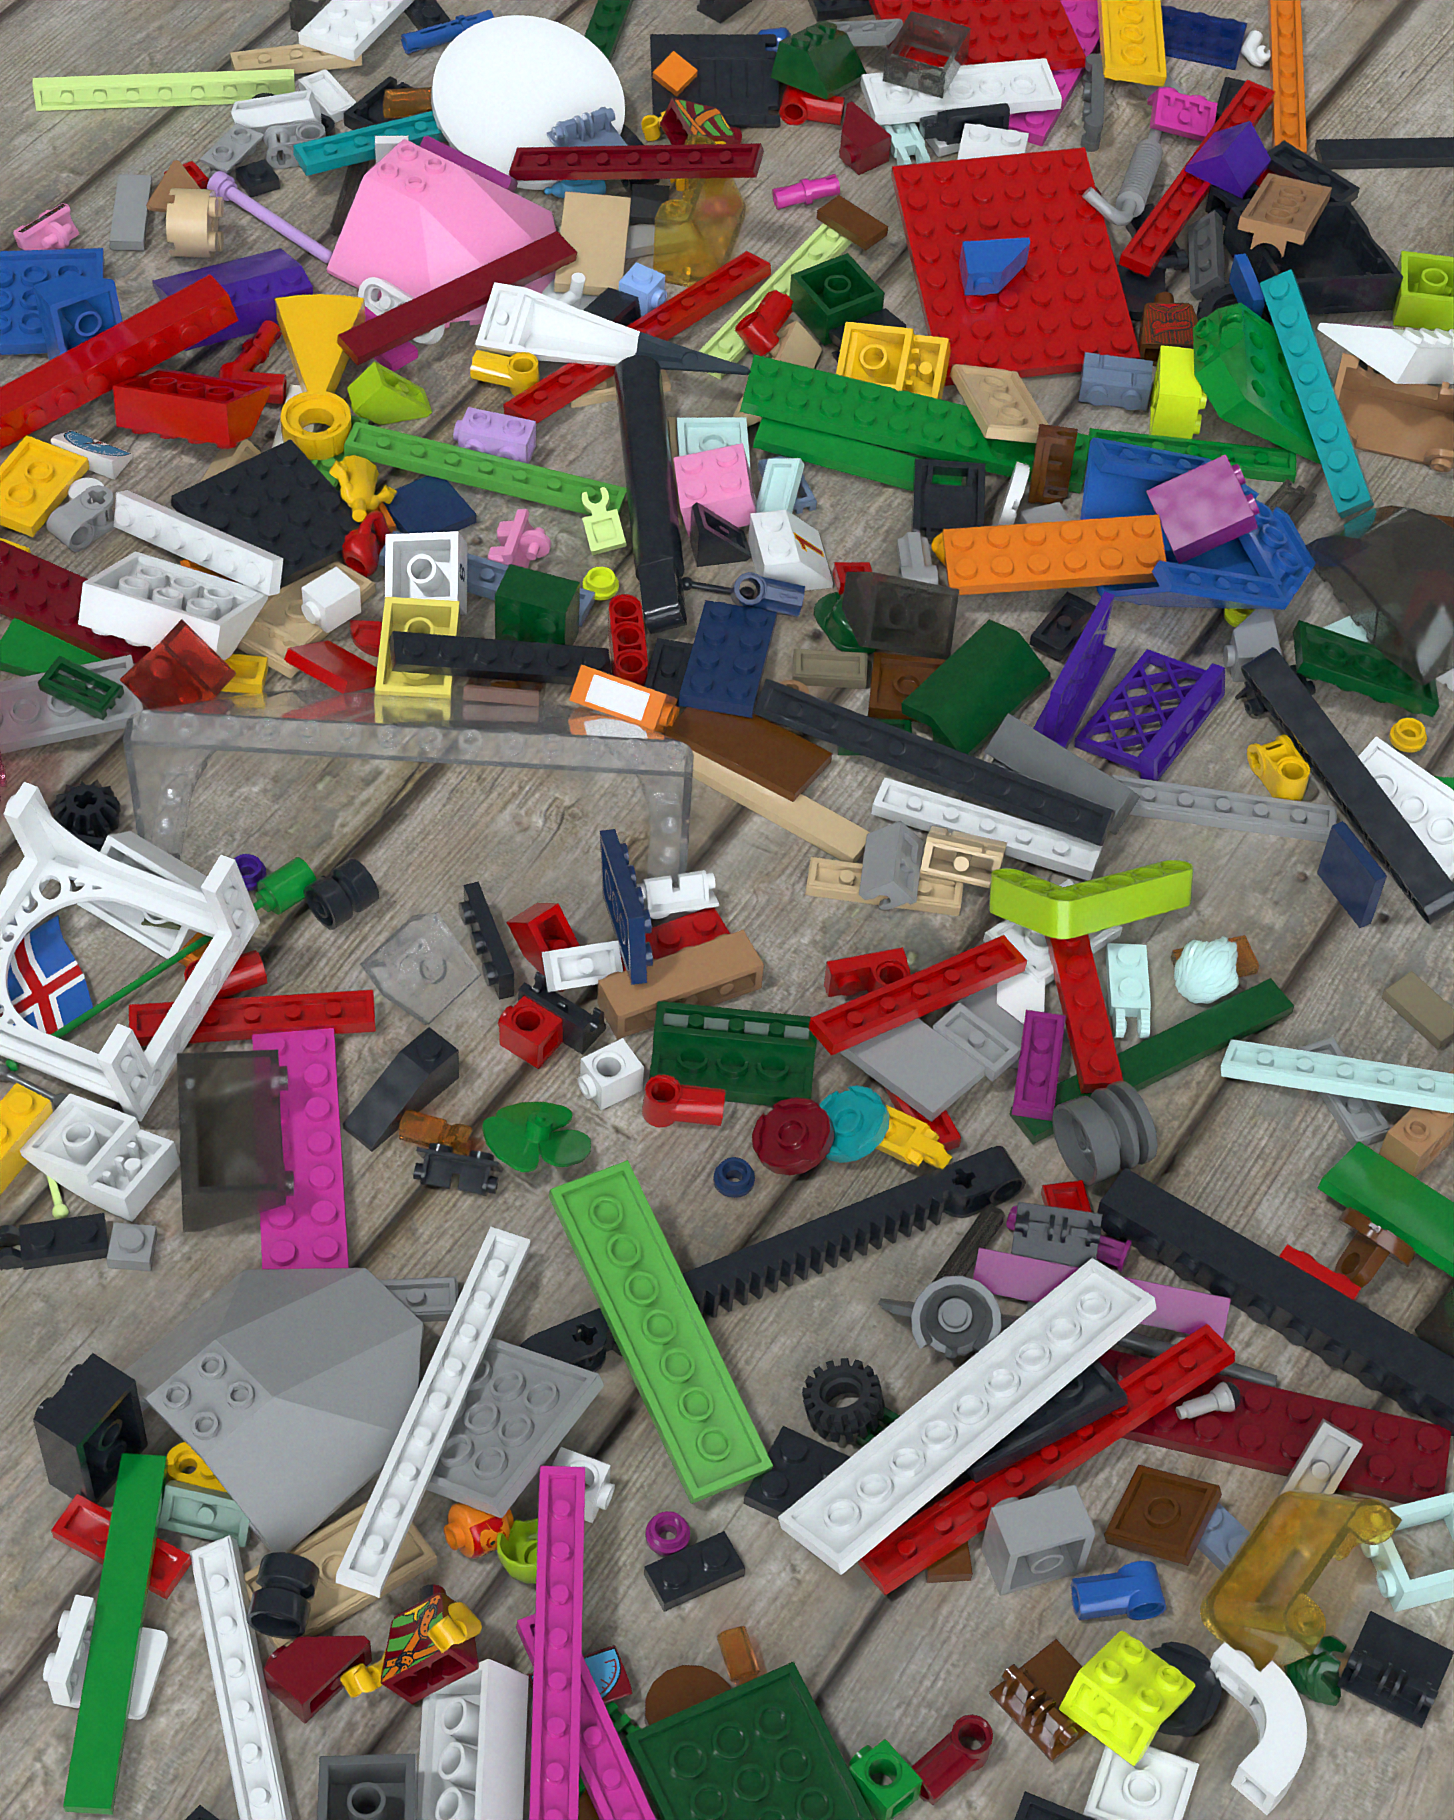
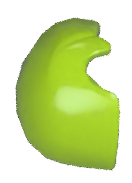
[497,1518,538,1584]

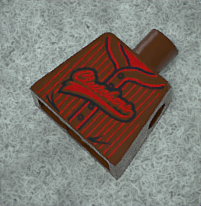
[1138,292,1198,366]

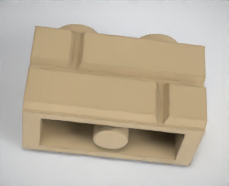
[920,826,1007,888]

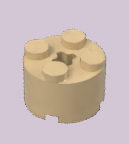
[166,188,224,258]

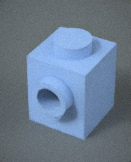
[619,262,667,317]

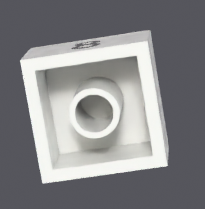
[385,531,467,615]

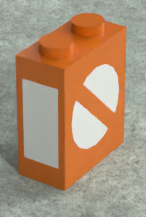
[569,664,680,734]

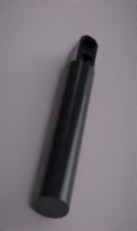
[614,355,687,634]

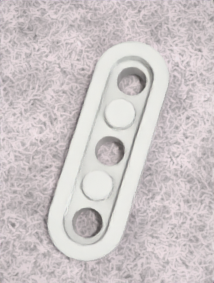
[358,277,445,345]

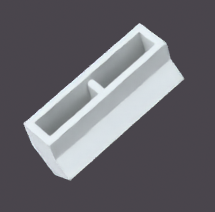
[231,89,321,134]

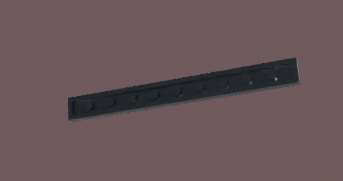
[753,678,1116,846]

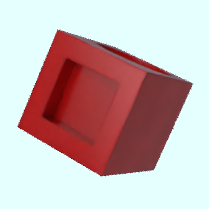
[498,996,563,1069]

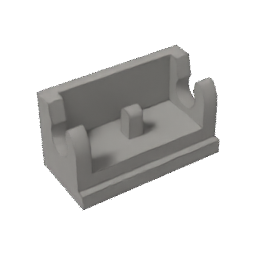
[859,821,924,910]

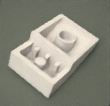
[20,1093,181,1222]

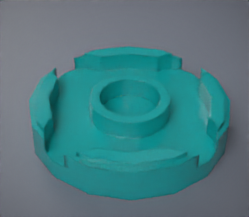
[819,1085,890,1163]

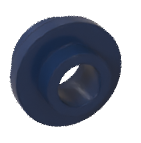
[713,1157,755,1198]

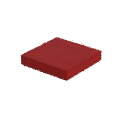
[284,640,377,694]

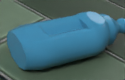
[544,180,606,199]

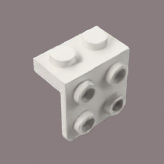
[43,1595,169,1720]

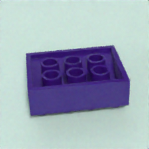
[152,248,313,351]

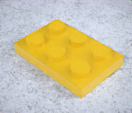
[0,435,89,537]

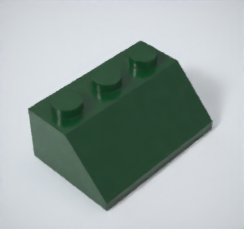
[771,21,867,100]

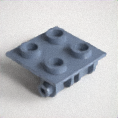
[547,106,628,147]

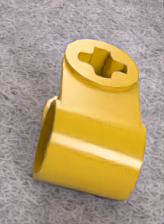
[1247,734,1310,801]

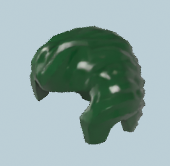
[1283,1621,1347,1706]

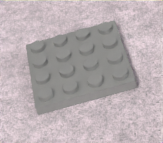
[380,1337,604,1518]

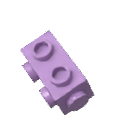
[453,407,536,464]

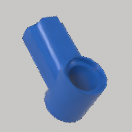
[1070,1561,1166,1620]

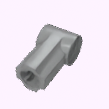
[896,532,938,599]

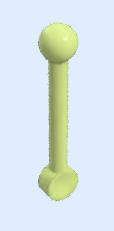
[46,1175,69,1219]

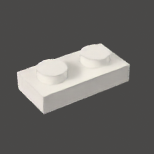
[542,940,623,992]

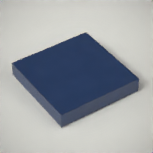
[383,476,476,534]
[1317,821,1387,928]

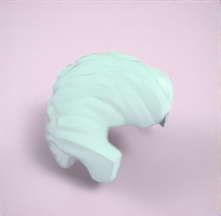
[1174,936,1239,1004]

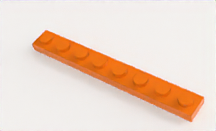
[1268,0,1307,154]

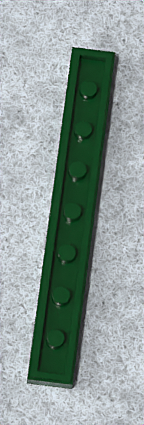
[1009,978,1294,1144]

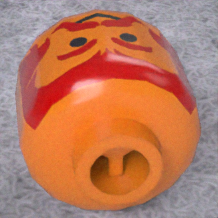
[444,1502,514,1559]

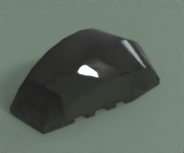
[1305,505,1454,686]

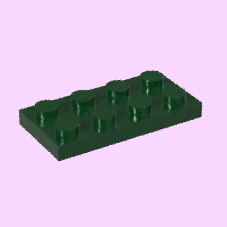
[1293,620,1440,717]

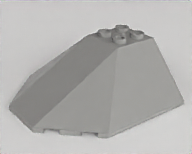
[123,1268,424,1553]

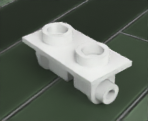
[636,870,719,919]

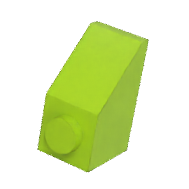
[347,361,432,425]

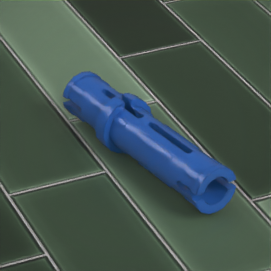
[401,10,494,55]

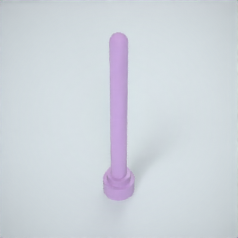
[207,171,333,263]

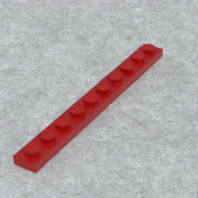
[1119,79,1276,277]
[503,251,771,424]
[858,1324,1235,1595]

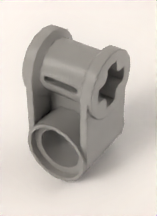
[264,121,326,169]
[47,485,115,552]

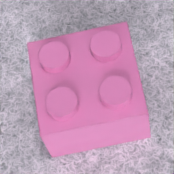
[674,443,757,537]

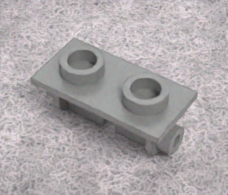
[200,123,264,178]

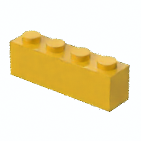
[0,1083,53,1195]

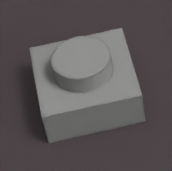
[107,1223,158,1271]

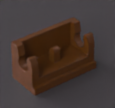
[1028,424,1078,504]

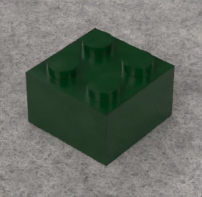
[789,253,885,346]
[495,564,580,645]

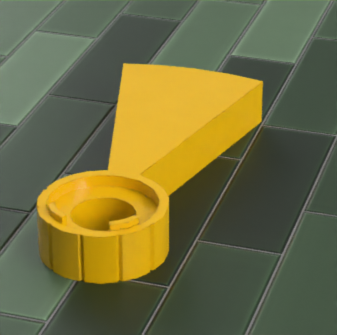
[275,294,366,460]

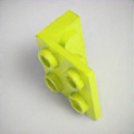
[1059,1631,1195,1766]

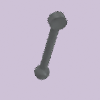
[0,1064,68,1109]

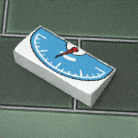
[51,430,133,480]

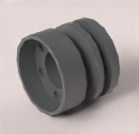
[1052,1081,1158,1186]

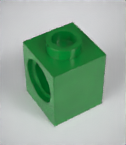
[849,1739,923,1820]

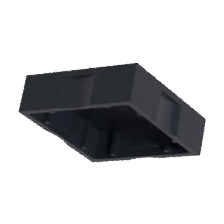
[1223,201,1403,315]

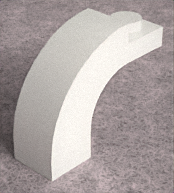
[1210,1642,1307,1815]

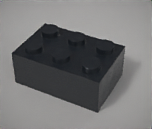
[33,1353,148,1504]

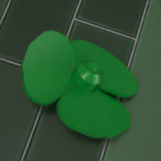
[482,1102,591,1172]

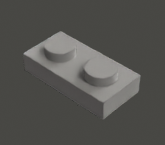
[933,1002,1021,1082]
[1278,1419,1363,1519]

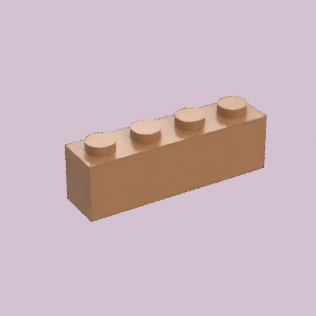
[597,930,764,1040]

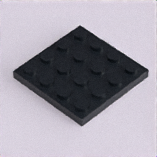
[171,439,376,589]

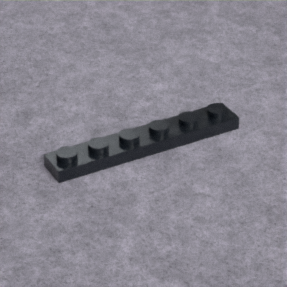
[389,631,612,685]

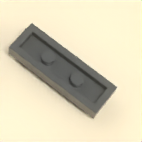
[1188,210,1225,300]

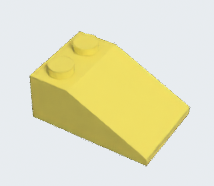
[375,597,461,699]

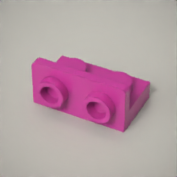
[1147,87,1218,142]

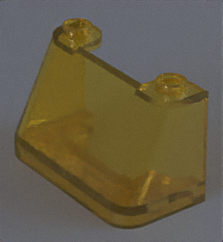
[653,134,746,287]
[1200,1490,1402,1672]

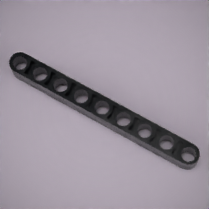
[1241,647,1454,925]

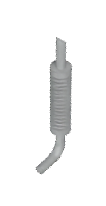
[1082,128,1163,226]

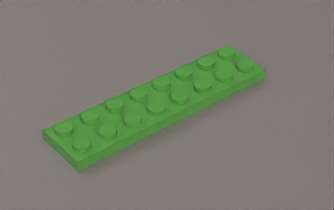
[548,1160,773,1504]

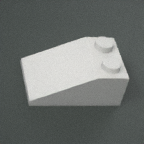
[957,123,1029,160]

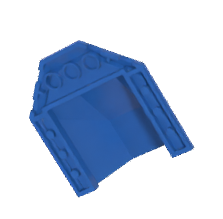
[1080,437,1316,610]

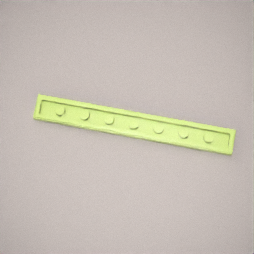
[32,69,295,111]
[699,223,852,380]

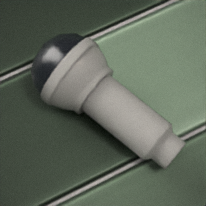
[1176,1382,1241,1420]

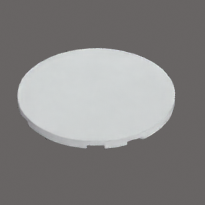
[431,15,625,190]

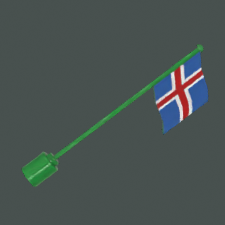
[0,857,317,1072]

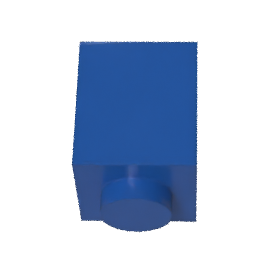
[959,237,1030,295]

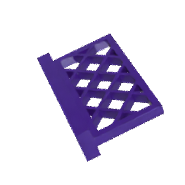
[1033,591,1116,749]
[1075,649,1225,781]

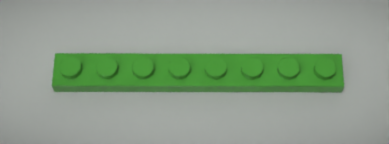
[344,421,627,516]

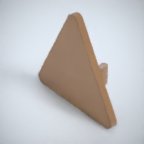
[146,160,200,213]

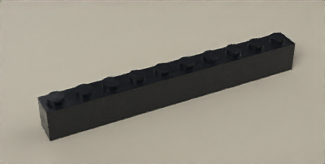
[1097,1168,1454,1436]

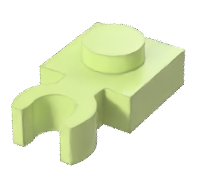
[582,487,627,555]

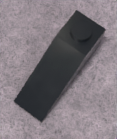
[343,1027,459,1152]

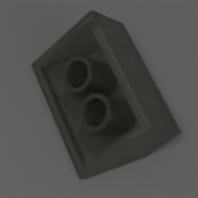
[842,572,959,660]

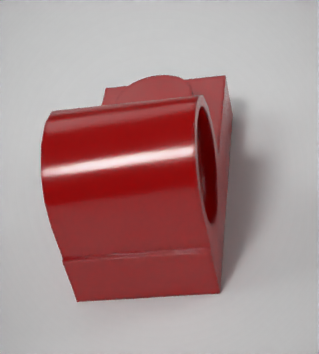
[824,947,911,997]

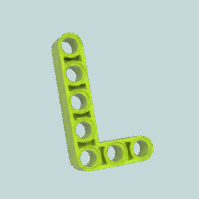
[989,860,1194,939]

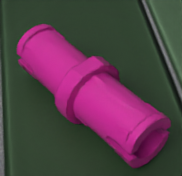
[772,174,840,210]

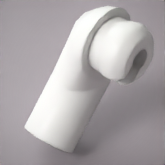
[1241,30,1271,67]

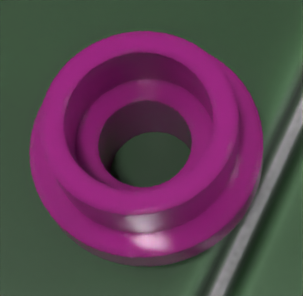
[645,1511,690,1556]

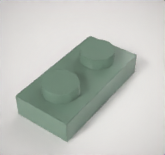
[158,1480,252,1548]

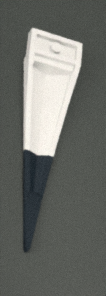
[475,282,751,375]

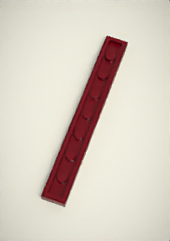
[509,143,764,181]
[337,231,578,366]

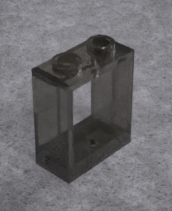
[882,11,971,99]

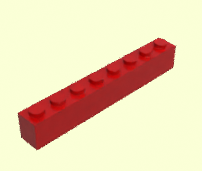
[0,274,239,450]

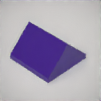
[1185,121,1271,198]

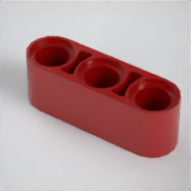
[608,594,648,686]

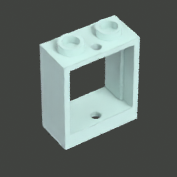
[1359,1492,1454,1612]

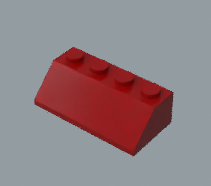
[113,368,270,449]

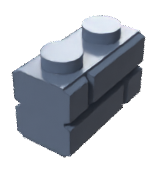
[1078,352,1153,411]

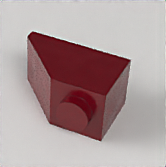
[839,101,892,175]
[263,1635,372,1724]

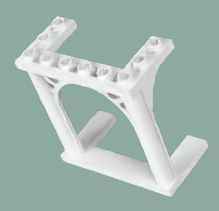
[0,782,260,1122]

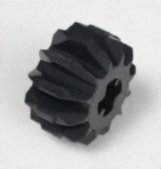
[53,779,121,839]

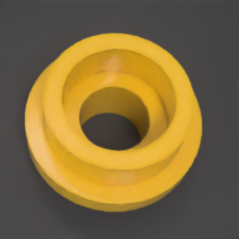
[1389,718,1427,753]

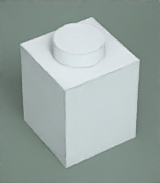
[301,566,361,633]

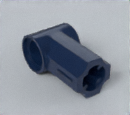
[730,572,805,618]

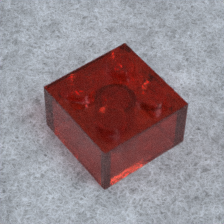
[119,619,236,733]

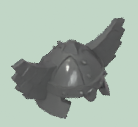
[878,1276,1021,1358]

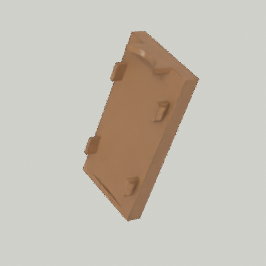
[1238,173,1332,257]

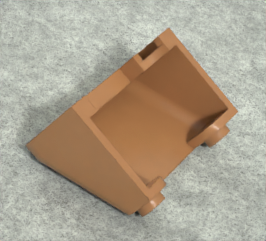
[1334,353,1454,472]

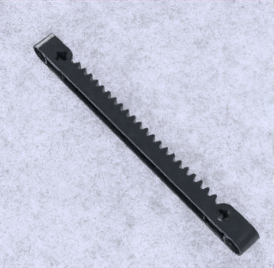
[519,1146,1026,1372]

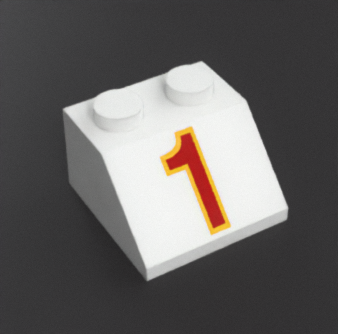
[748,510,833,591]

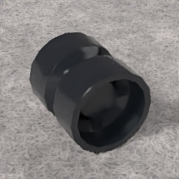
[304,858,379,930]
[246,1552,320,1639]

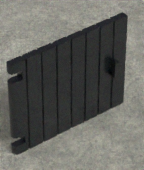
[650,34,781,128]

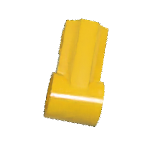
[470,350,540,396]

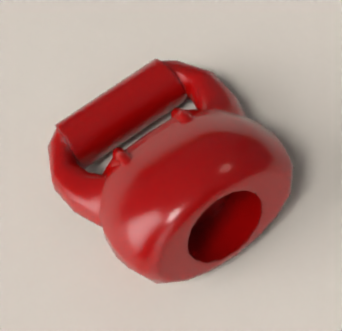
[342,511,391,578]

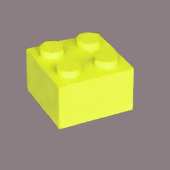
[1149,345,1207,439]

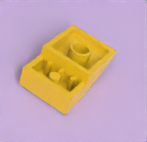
[836,322,951,400]

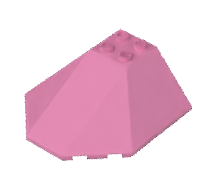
[327,139,557,328]

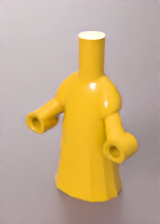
[329,455,397,522]

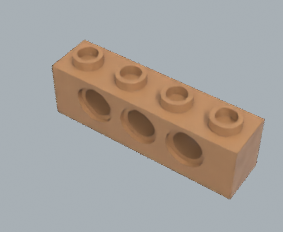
[1379,1068,1454,1178]

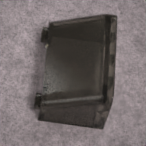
[177,1049,294,1233]

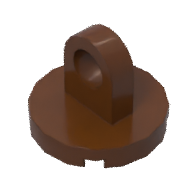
[1335,1207,1416,1288]

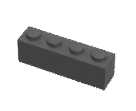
[984,713,1140,835]

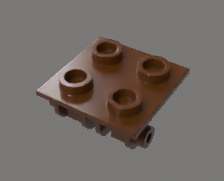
[989,1639,1088,1762]

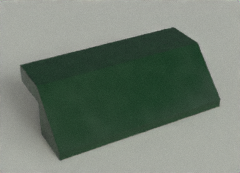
[901,619,1051,756]
[648,1001,817,1106]

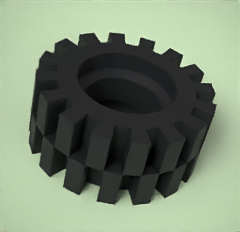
[802,1358,885,1443]

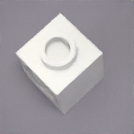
[577,1038,644,1110]
[552,1447,615,1523]

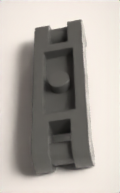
[1080,54,1105,152]

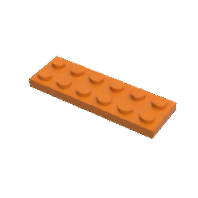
[943,514,1166,596]

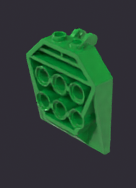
[1193,303,1321,465]

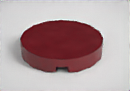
[752,1097,834,1176]

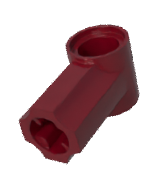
[911,1714,993,1805]

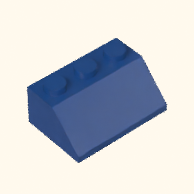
[33,274,122,361]

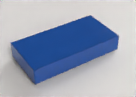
[1229,254,1265,317]

